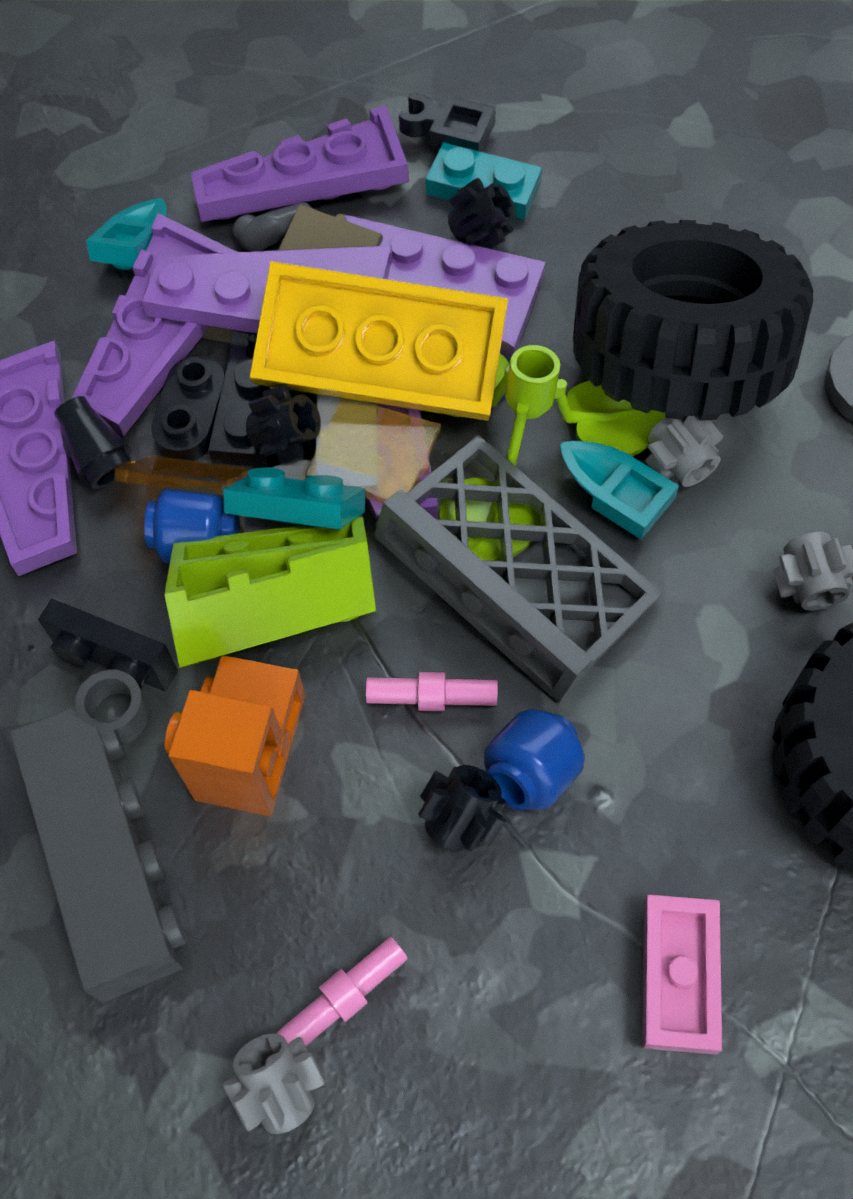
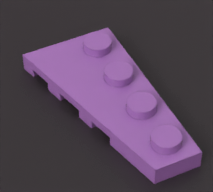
[142,245,392,333]
[0,340,77,576]

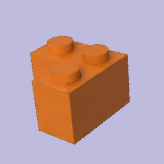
[165,655,306,817]

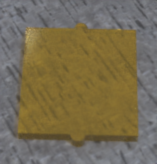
[305,398,441,503]

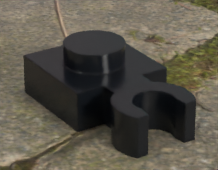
[399,93,496,152]

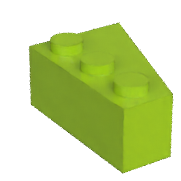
[164,517,376,668]

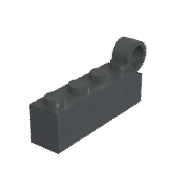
[9,669,187,1003]

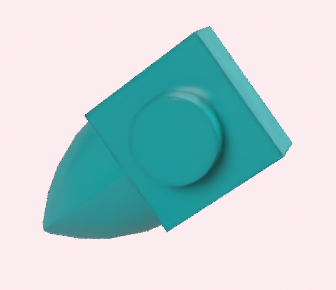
[86,198,167,270]
[559,441,679,540]

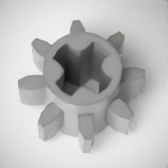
[645,415,724,487]
[773,532,853,611]
[223,1033,325,1134]

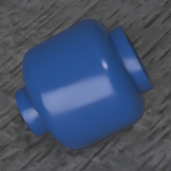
[144,485,240,565]
[484,709,585,810]

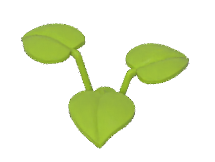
[439,345,665,561]

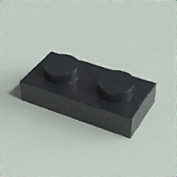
[38,598,178,692]

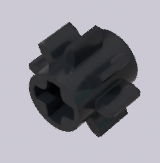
[448,178,515,249]
[246,384,321,465]
[418,765,507,852]

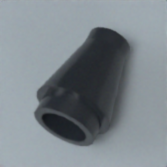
[54,396,134,489]

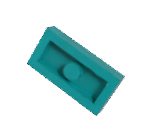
[425,142,542,220]
[223,468,365,530]

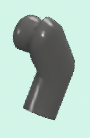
[233,202,311,252]

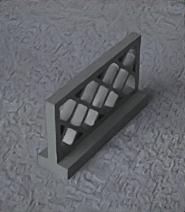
[374,435,663,703]

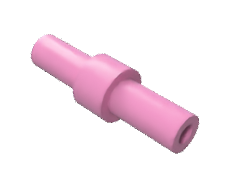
[366,672,498,712]
[276,936,408,1046]

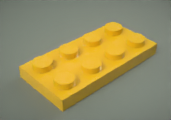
[250,261,508,421]

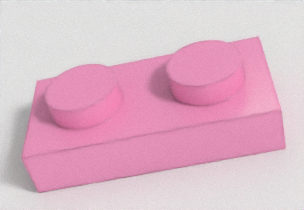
[642,895,722,1055]

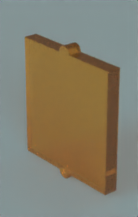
[115,455,249,495]

